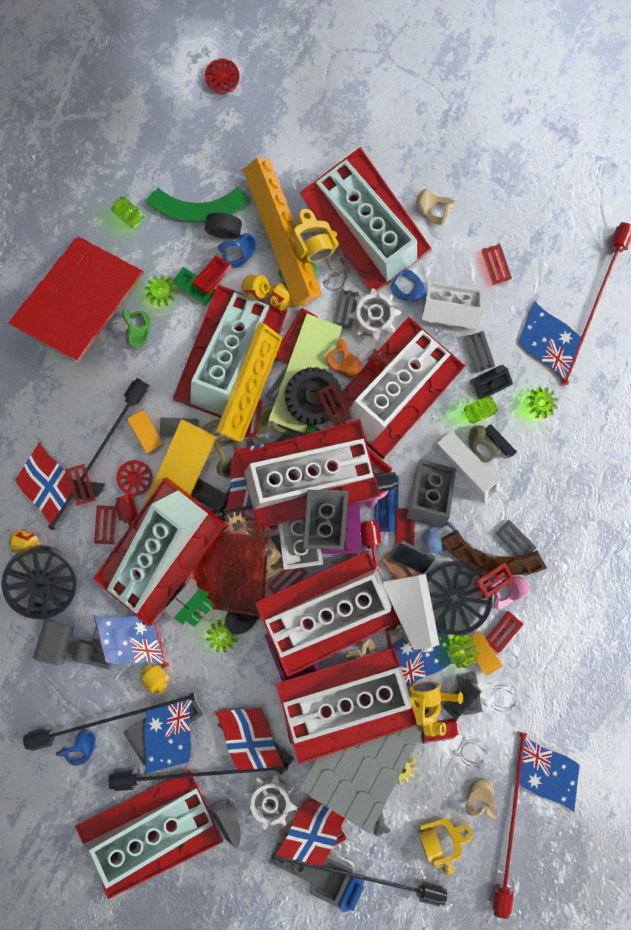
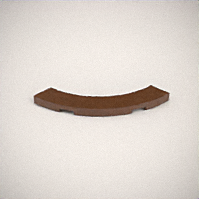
[441,530,547,577]

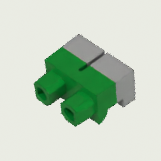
[164,578,214,627]

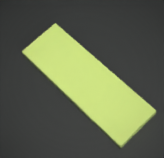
[268,314,342,434]

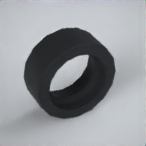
[205,213,242,239]

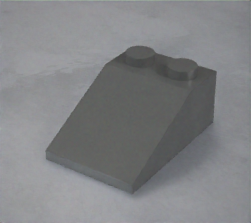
[406,459,456,528]
[302,489,348,550]

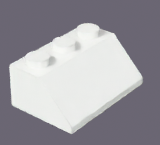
[422,281,484,329]
[278,517,323,570]

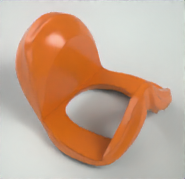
[326,338,362,377]

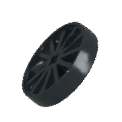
[1,545,78,619]
[426,561,493,635]

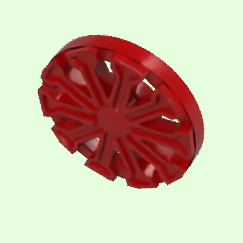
[205,58,240,94]
[116,460,153,496]

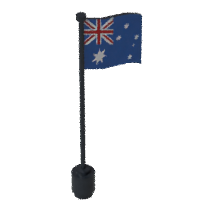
[23,692,196,774]

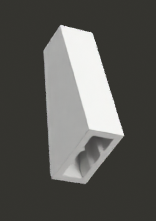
[437,431,499,502]
[383,574,439,652]

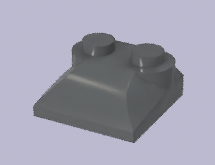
[209,799,241,848]

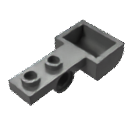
[33,619,112,670]
[123,699,205,766]
[269,842,353,907]

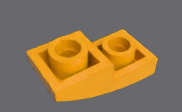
[126,409,163,453]
[464,631,504,676]

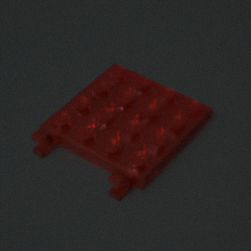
[192,521,268,617]

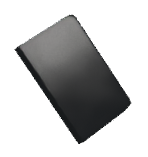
[470,365,513,401]
[391,541,436,574]

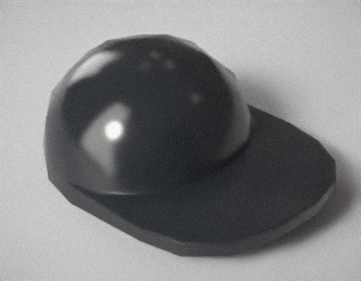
[225,596,260,635]

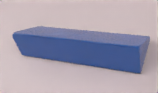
[375,475,399,532]

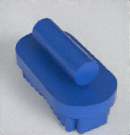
[338,872,365,912]

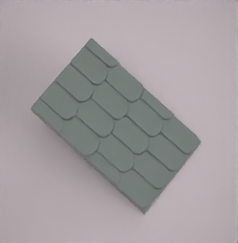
[299,725,423,834]

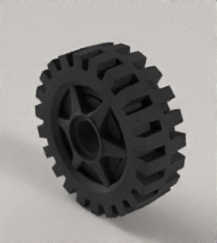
[285,367,343,425]

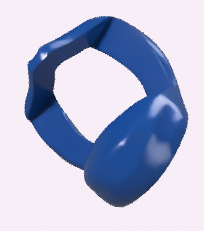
[218,233,256,268]
[391,270,428,302]
[56,729,96,766]

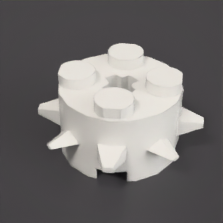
[349,288,401,340]
[244,774,297,830]

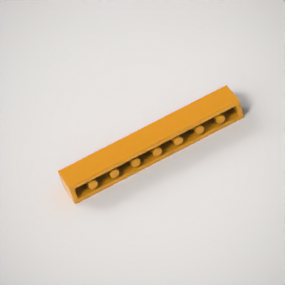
[243,157,322,306]

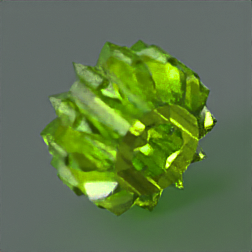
[111,196,144,228]
[145,274,178,307]
[525,386,558,419]
[463,396,498,424]
[206,619,239,653]
[445,634,479,668]

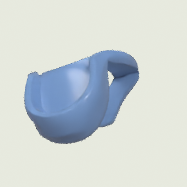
[423,521,457,554]

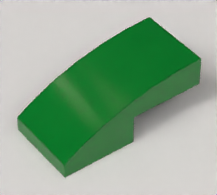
[172,267,215,306]

